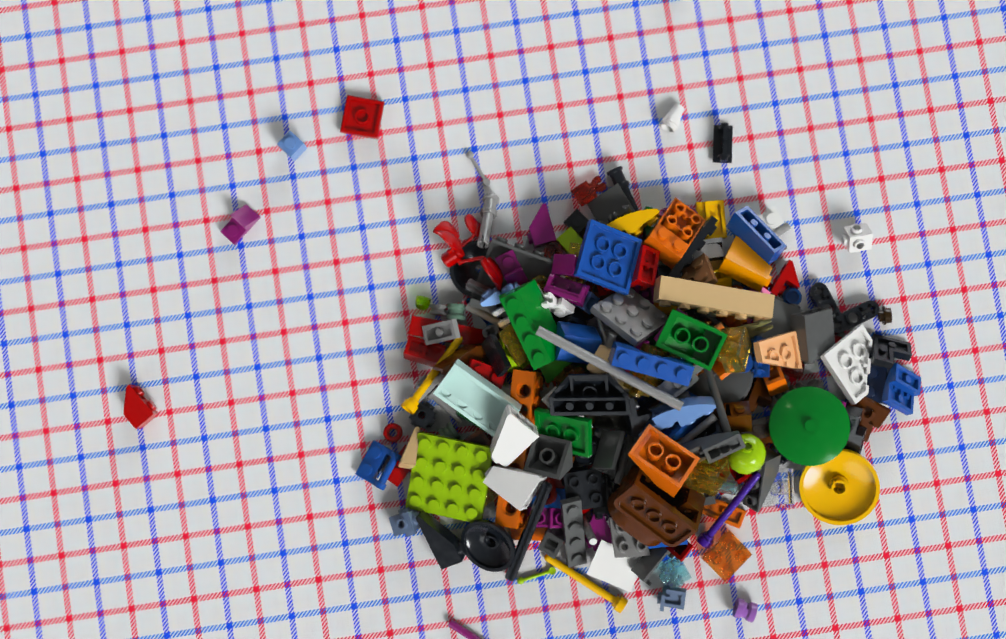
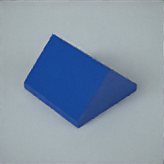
[556,321,602,365]

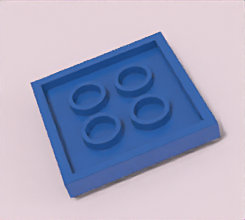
[573,219,642,295]

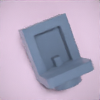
[657,585,687,611]

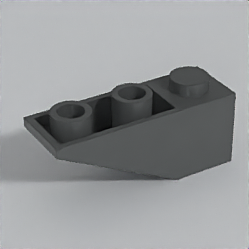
[743,447,781,512]

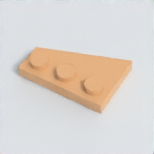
[753,331,803,369]

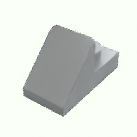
[422,318,461,345]

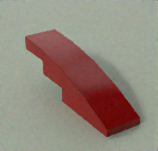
[408,315,485,346]

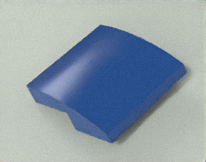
[882,363,921,415]

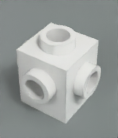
[841,223,873,253]

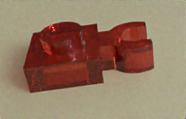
[571,176,607,207]

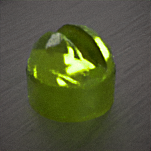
[415,295,431,311]

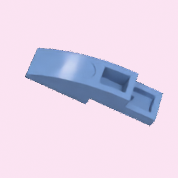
[639,396,717,436]

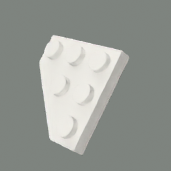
[820,324,873,405]

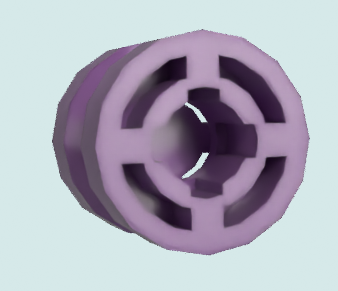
[732,598,758,622]

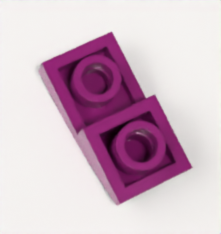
[527,507,563,528]

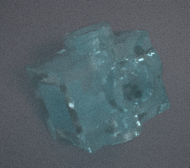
[658,558,692,589]

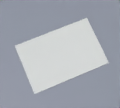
[586,540,640,592]

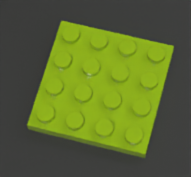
[405,431,493,522]

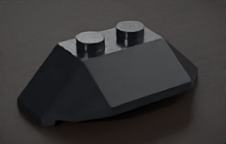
[549,373,631,416]

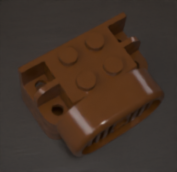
[607,465,706,547]

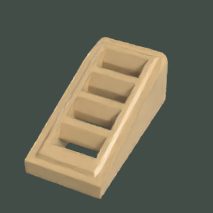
[398,427,420,469]

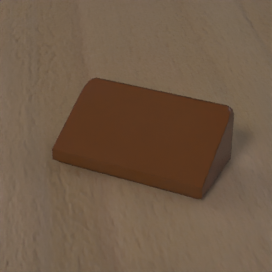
[845,396,891,428]

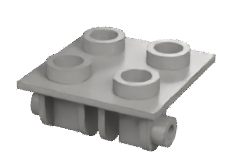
[609,518,650,559]

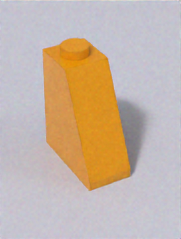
[718,236,772,292]

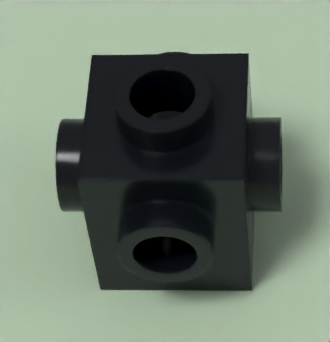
[409,401,437,429]

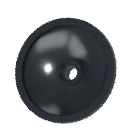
[450,240,490,297]
[461,519,516,572]

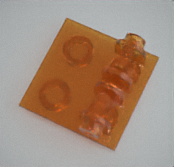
[702,530,752,582]

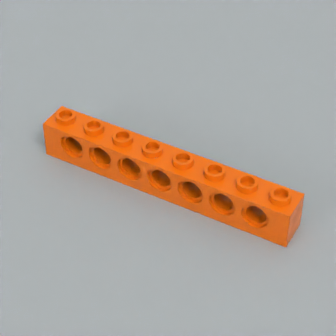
[495,369,543,529]

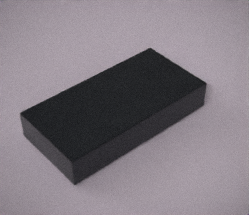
[481,333,511,377]

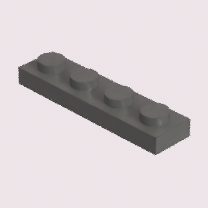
[560,496,587,568]

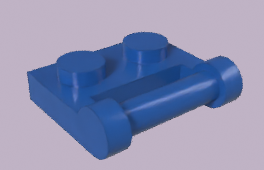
[355,440,402,490]

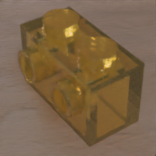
[718,327,752,373]

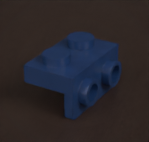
[866,363,890,405]

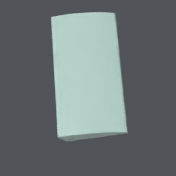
[433,359,522,437]

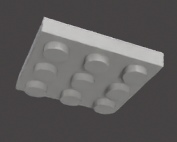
[590,288,669,347]

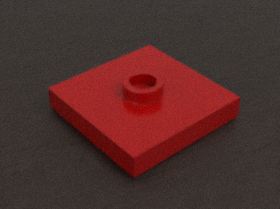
[340,95,385,140]

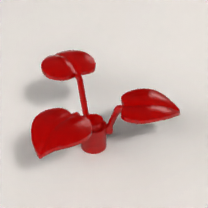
[433,214,503,291]

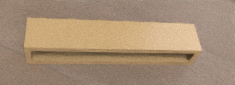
[653,275,775,322]

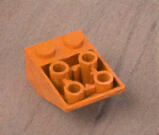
[641,197,706,269]

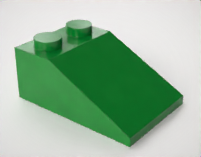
[655,309,728,371]

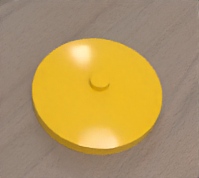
[799,449,880,525]

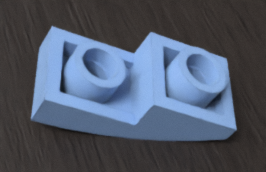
[480,281,520,307]

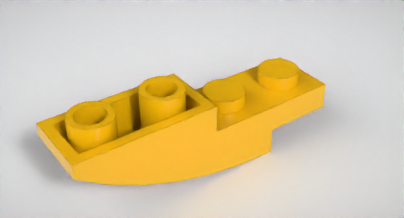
[607,209,660,237]

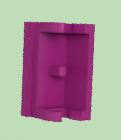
[543,274,590,307]

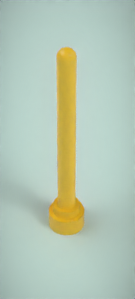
[401,336,463,414]
[544,554,628,613]

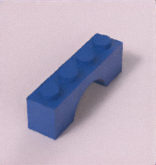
[608,341,695,386]

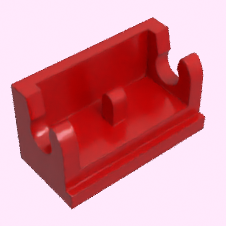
[630,245,660,291]
[404,335,446,367]

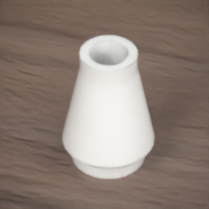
[661,104,684,133]

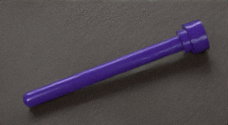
[696,472,761,549]

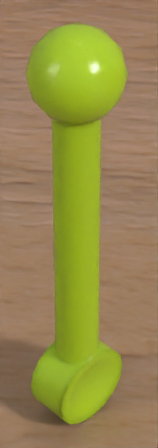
[517,567,556,584]

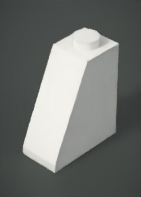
[490,404,539,468]
[483,465,547,511]

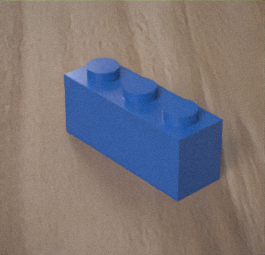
[726,205,787,264]

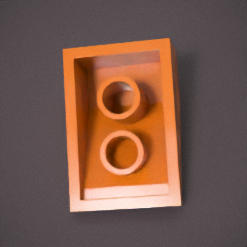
[628,424,700,498]

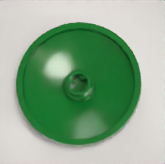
[769,386,850,466]

